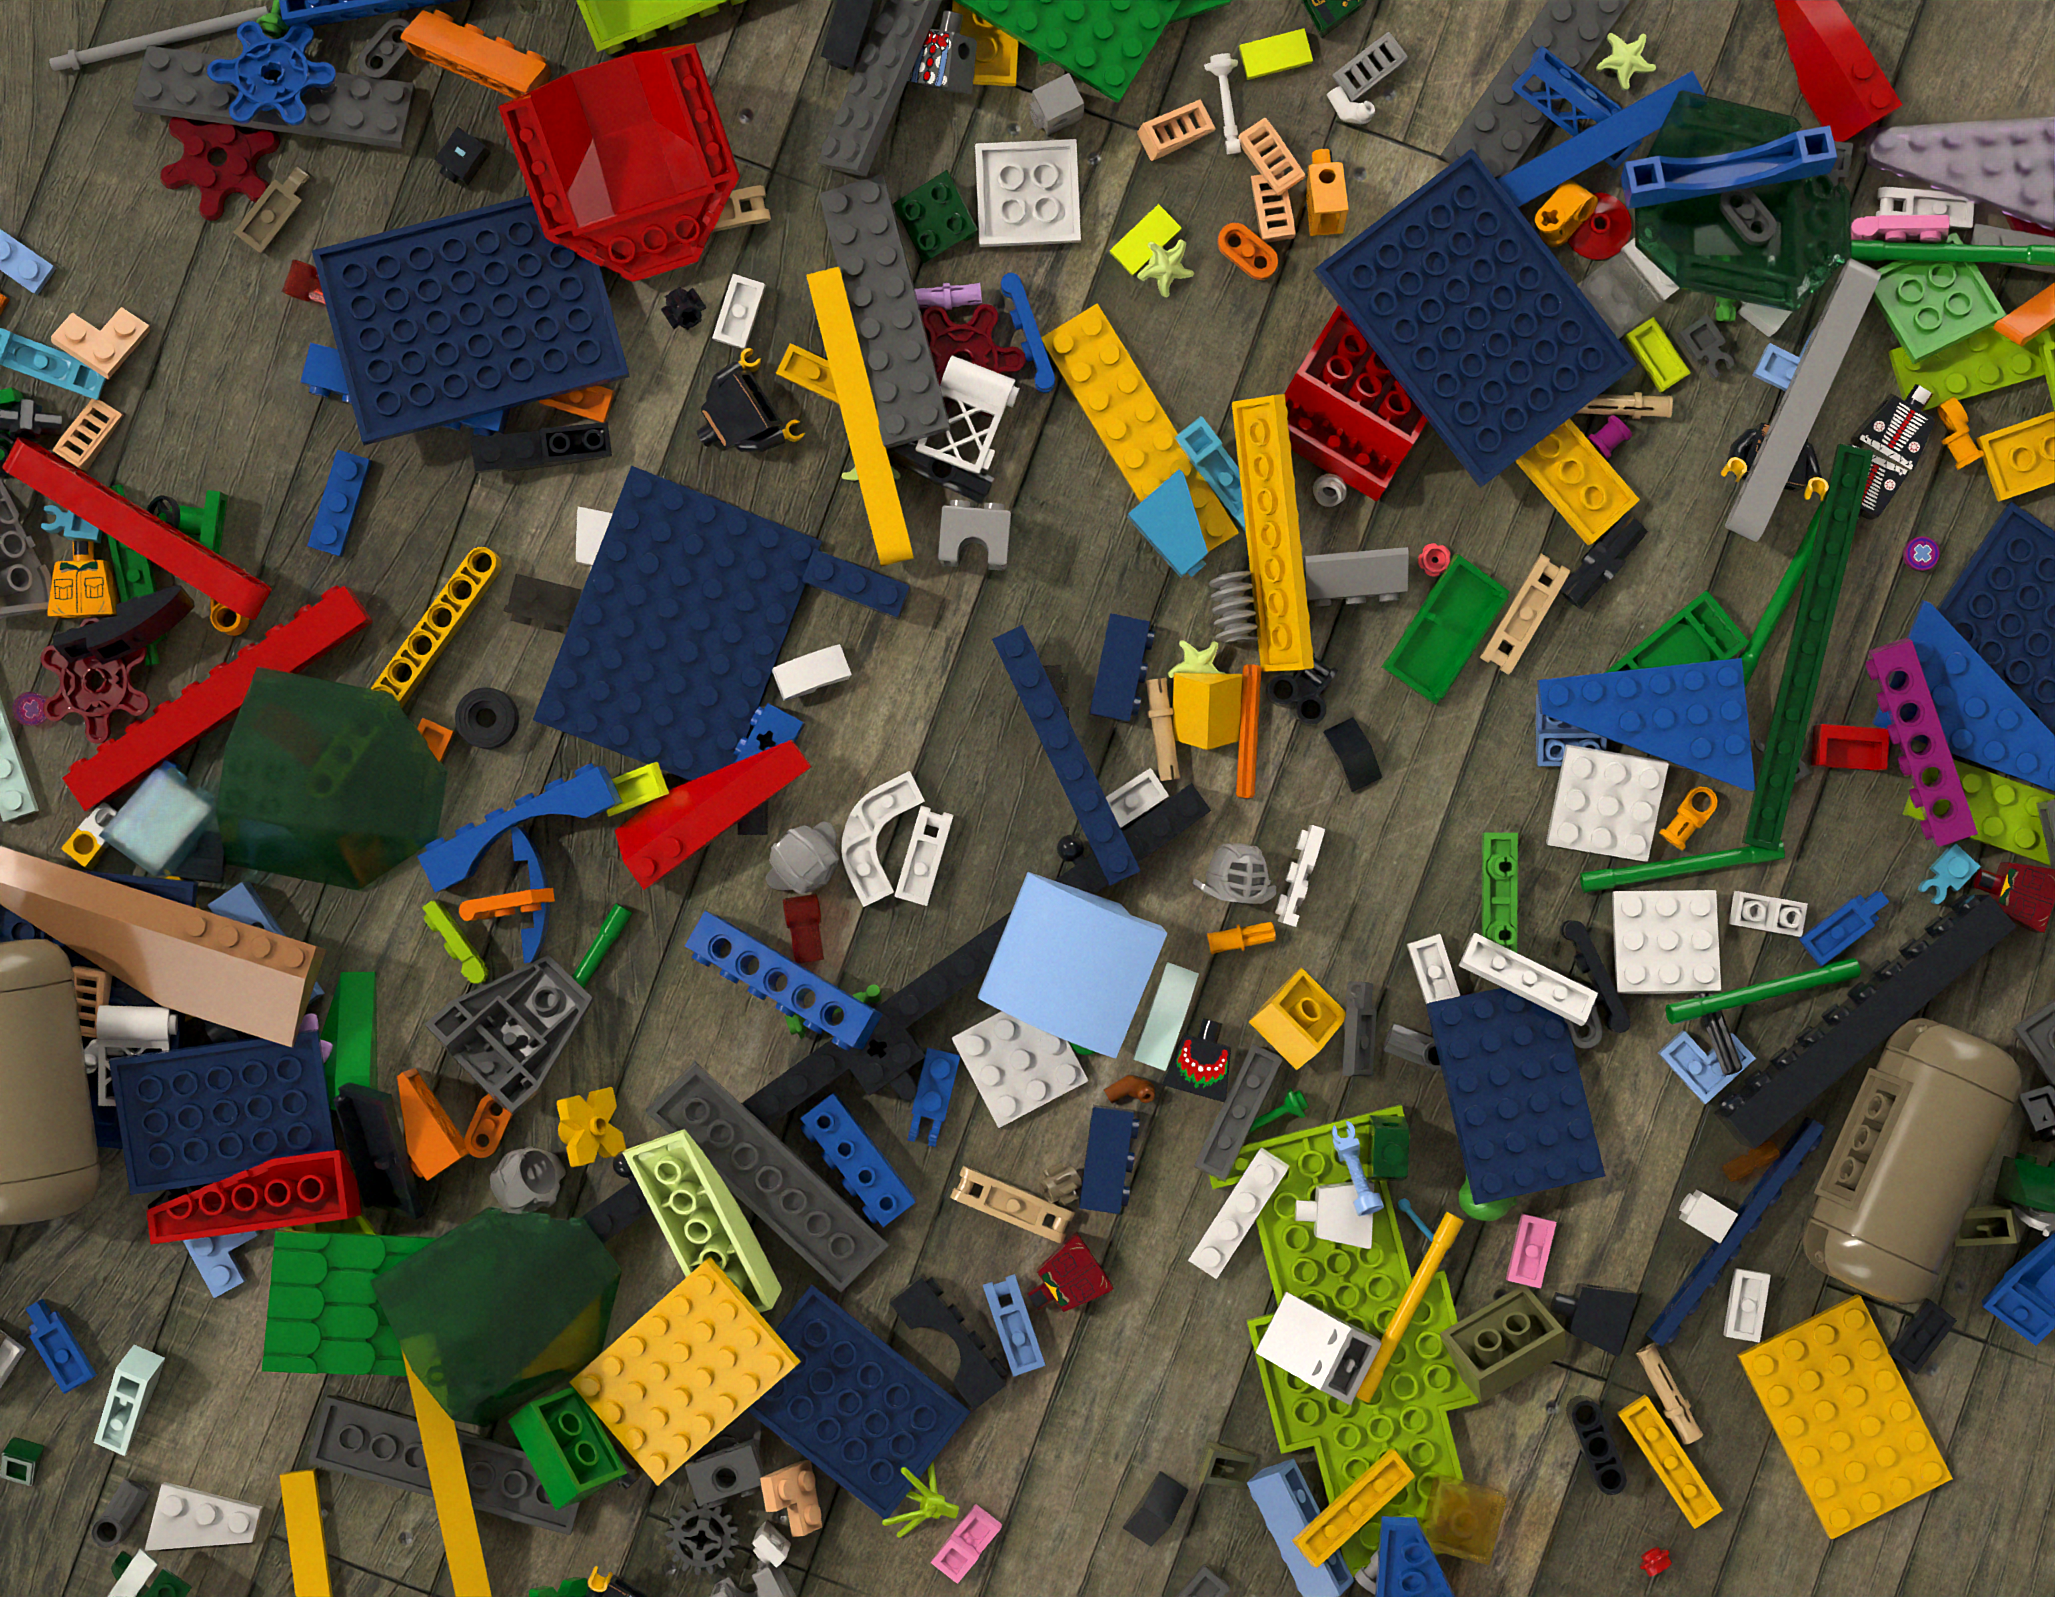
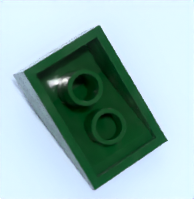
[1994,1152,2055,1213]

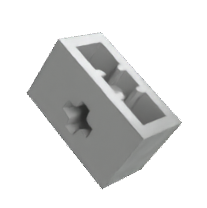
[1029,73,1084,137]

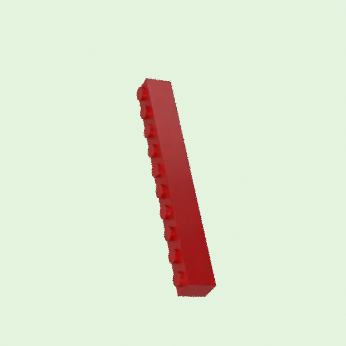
[62,585,373,812]

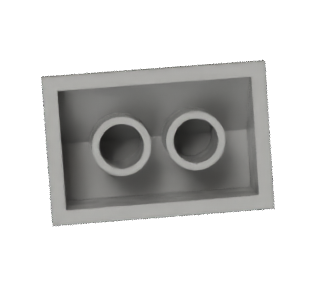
[1303,547,1409,608]

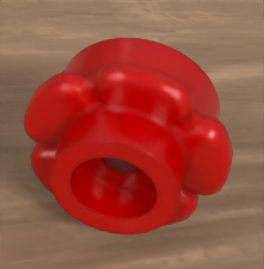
[1640,1546,1672,1577]

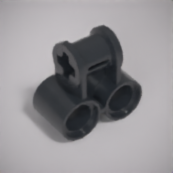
[1266,652,1338,726]

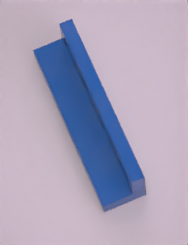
[1511,45,1643,170]

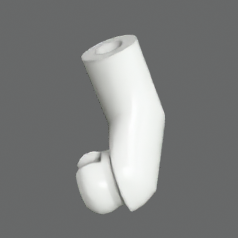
[1327,86,1375,125]
[84,1039,126,1074]

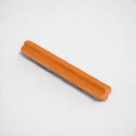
[1236,664,1261,798]

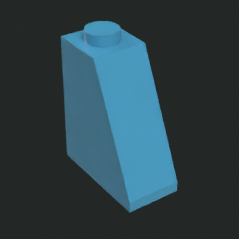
[1127,469,1208,578]

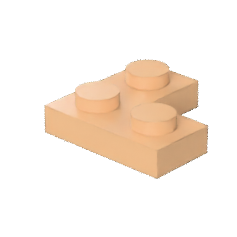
[51,307,150,380]
[760,1460,822,1537]

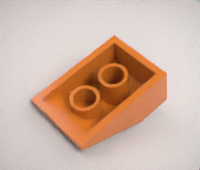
[397,1068,470,1181]

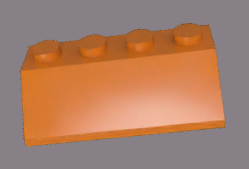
[400,10,552,99]

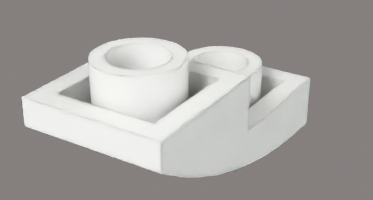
[772,644,852,701]
[1729,891,1808,937]

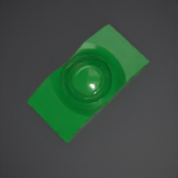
[1604,590,1750,673]

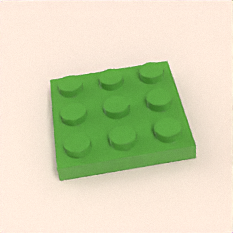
[1872,232,2007,365]

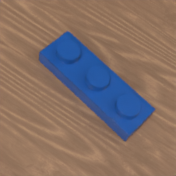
[307,449,372,557]

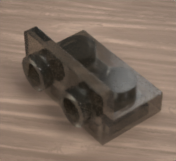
[503,574,583,634]

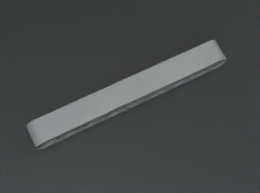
[1725,258,1881,542]

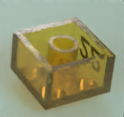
[1421,1473,1507,1565]

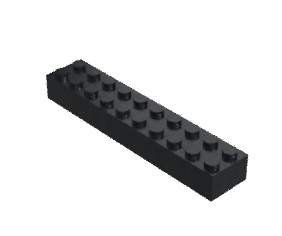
[1714,894,2017,1149]

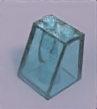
[99,767,220,876]

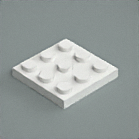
[975,139,1081,247]
[1546,744,1669,862]
[1612,890,1721,994]
[952,1011,1089,1128]

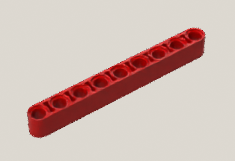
[2,437,272,620]

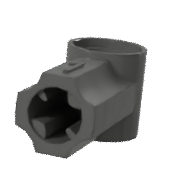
[1383,1023,1441,1071]
[91,1478,152,1548]

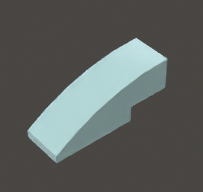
[1133,962,1199,1071]

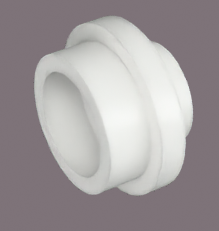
[1313,474,1347,507]

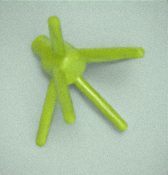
[882,1461,959,1538]

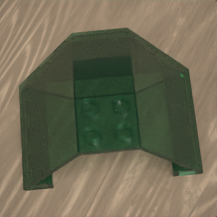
[1635,90,1851,312]
[215,666,448,891]
[370,1207,622,1427]

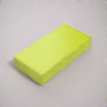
[1239,28,1313,80]
[1110,204,1182,276]
[1624,317,1691,393]
[606,762,669,817]

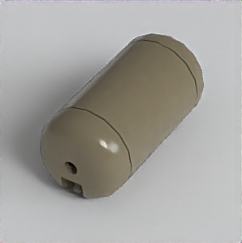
[0,939,101,1225]
[1803,1018,2022,1305]

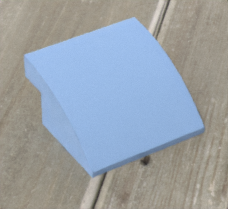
[978,872,1167,1059]

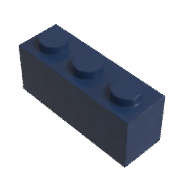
[802,549,911,620]
[1089,613,1155,723]
[1079,1104,1139,1214]

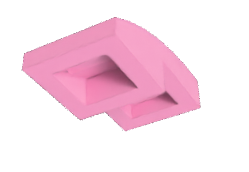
[931,1504,1002,1584]

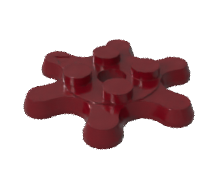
[160,117,280,221]
[923,304,1026,417]
[40,617,150,744]

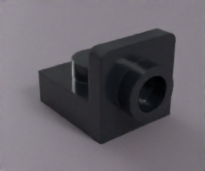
[2017,1084,2055,1143]

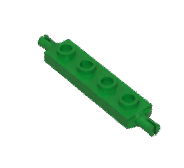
[107,485,167,667]

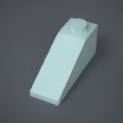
[94,1345,165,1456]

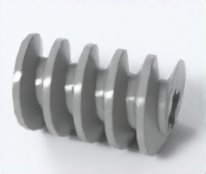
[1209,571,1259,643]

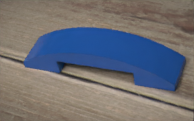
[511,827,550,963]

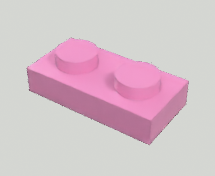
[1506,1213,1557,1289]

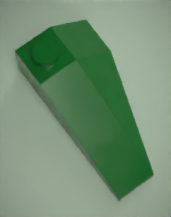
[320,972,378,1110]

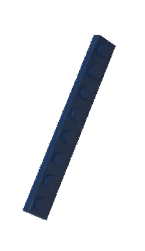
[992,625,1141,886]
[1645,1117,1825,1347]

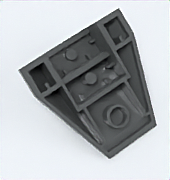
[425,955,594,1115]

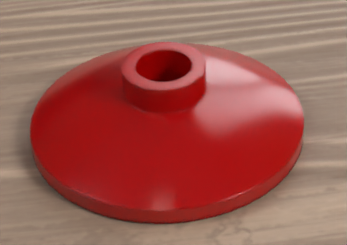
[1567,192,1632,260]

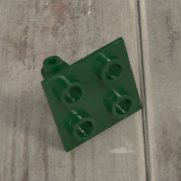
[893,170,978,263]

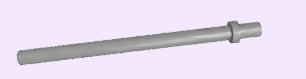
[49,5,270,72]

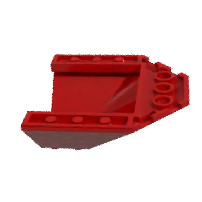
[498,43,740,282]

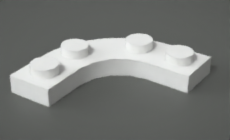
[842,771,925,907]

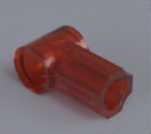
[282,259,326,305]
[783,893,825,964]

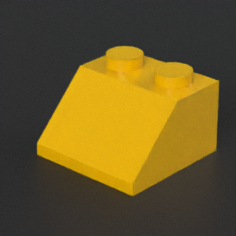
[1249,967,1346,1070]

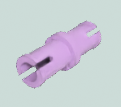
[914,283,982,311]

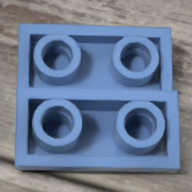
[1536,694,1607,766]

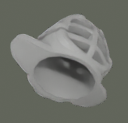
[766,821,839,895]
[1192,843,1276,904]
[490,1146,566,1221]

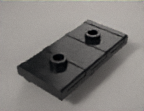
[333,1082,425,1220]

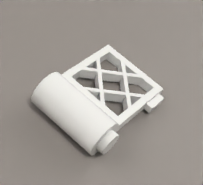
[916,356,1020,475]
[96,1005,178,1106]

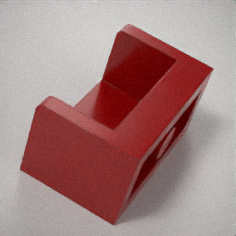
[1811,724,1889,771]

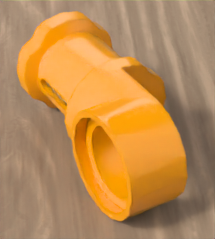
[1937,397,1985,470]
[1659,787,1718,851]

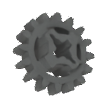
[665,1499,740,1575]

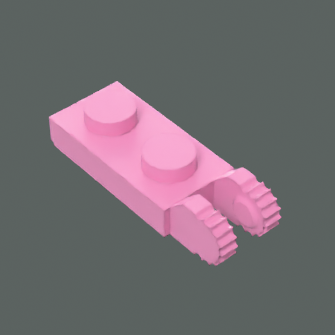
[1850,215,1950,244]

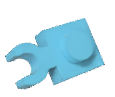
[41,505,103,543]
[1918,843,1981,904]

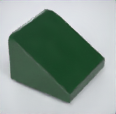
[0,1437,44,1487]

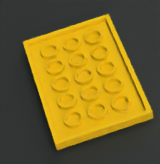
[569,1257,801,1486]
[1737,1294,1953,1540]

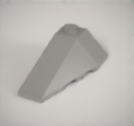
[0,478,52,618]

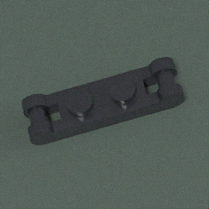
[1560,920,1631,1033]

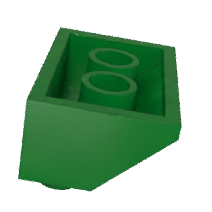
[508,1387,627,1511]

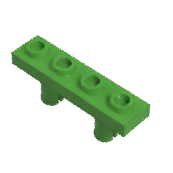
[1481,833,1518,953]

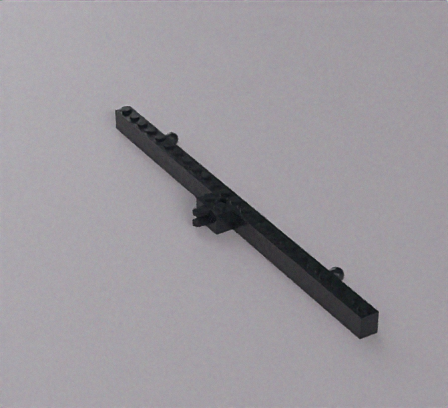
[522,783,1211,1287]

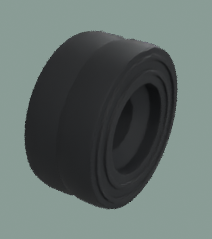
[455,687,519,749]

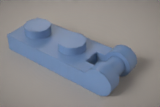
[983,1274,1046,1377]

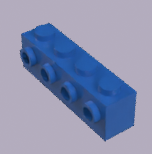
[800,1092,917,1227]

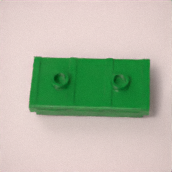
[1381,554,1510,705]

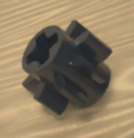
[661,287,706,330]

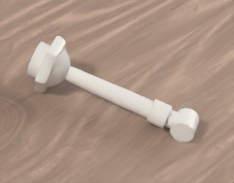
[1204,53,1241,154]

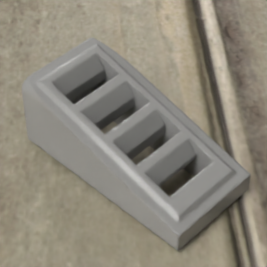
[1332,32,1408,102]

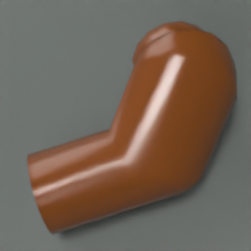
[1104,1075,1156,1104]

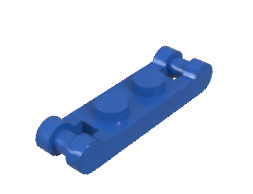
[1001,273,1055,394]

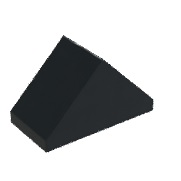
[1323,717,1383,792]
[1123,1471,1188,1547]

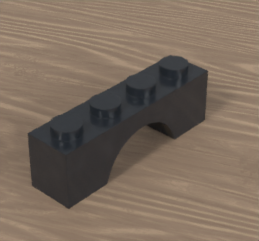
[890,1273,1008,1410]

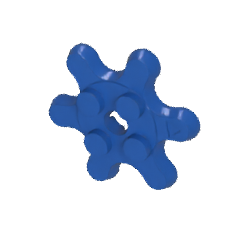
[207,21,336,126]

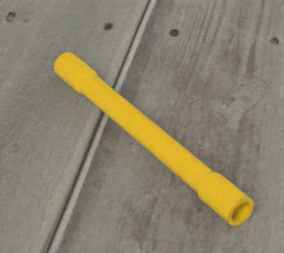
[1356,1211,1465,1403]

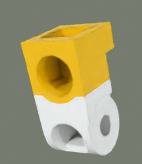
[61,802,125,871]

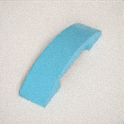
[0,328,106,400]
[1174,416,1246,533]

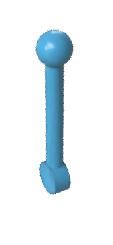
[1397,1198,1448,1255]

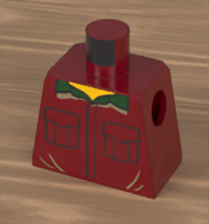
[1974,862,2055,933]
[1028,1232,1114,1312]

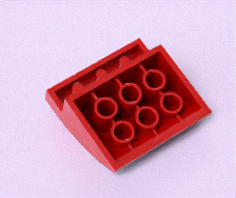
[1284,304,1427,502]

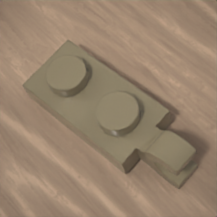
[233,167,310,254]

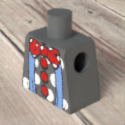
[907,11,977,95]

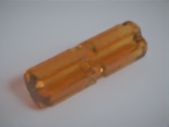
[1722,1141,1780,1182]

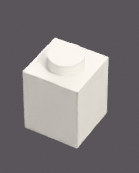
[1737,280,1797,337]
[1679,1190,1738,1243]

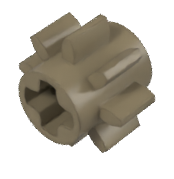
[1039,1163,1082,1206]

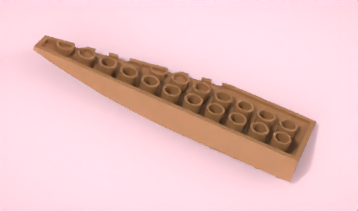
[0,846,327,1048]

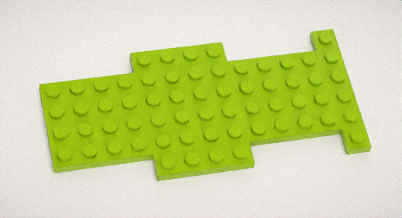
[1208,1105,1480,1577]

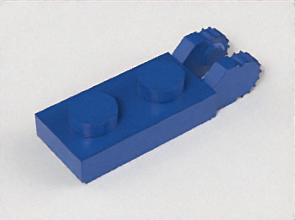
[907,1047,960,1147]

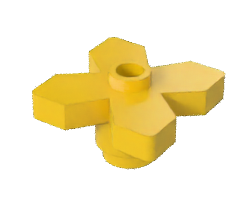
[557,1087,626,1167]

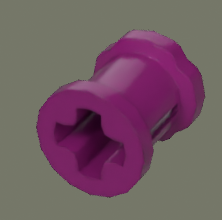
[1587,415,1632,460]

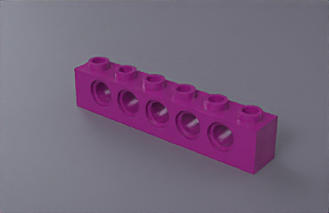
[1865,637,1978,847]

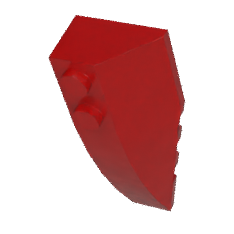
[1772,0,1903,142]
[614,739,812,890]
[146,1149,361,1245]

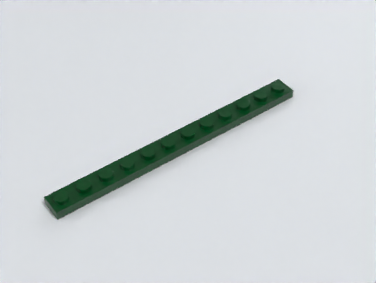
[1742,444,1874,851]

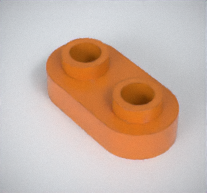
[1217,223,1278,280]
[464,1094,513,1158]

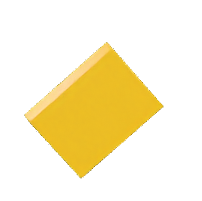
[1172,673,1242,750]

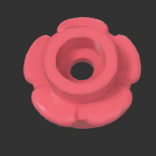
[1418,543,1451,577]

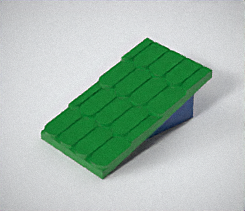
[262,1230,500,1378]

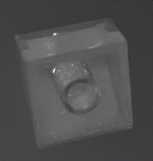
[1577,250,1666,340]

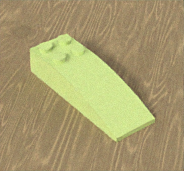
[623,1129,782,1313]

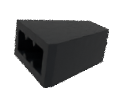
[821,0,882,70]

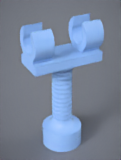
[1332,1121,1384,1216]

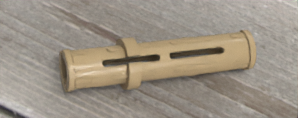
[1575,392,1673,419]
[1145,678,1181,781]
[1635,1343,1703,1445]

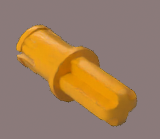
[1207,922,1276,954]

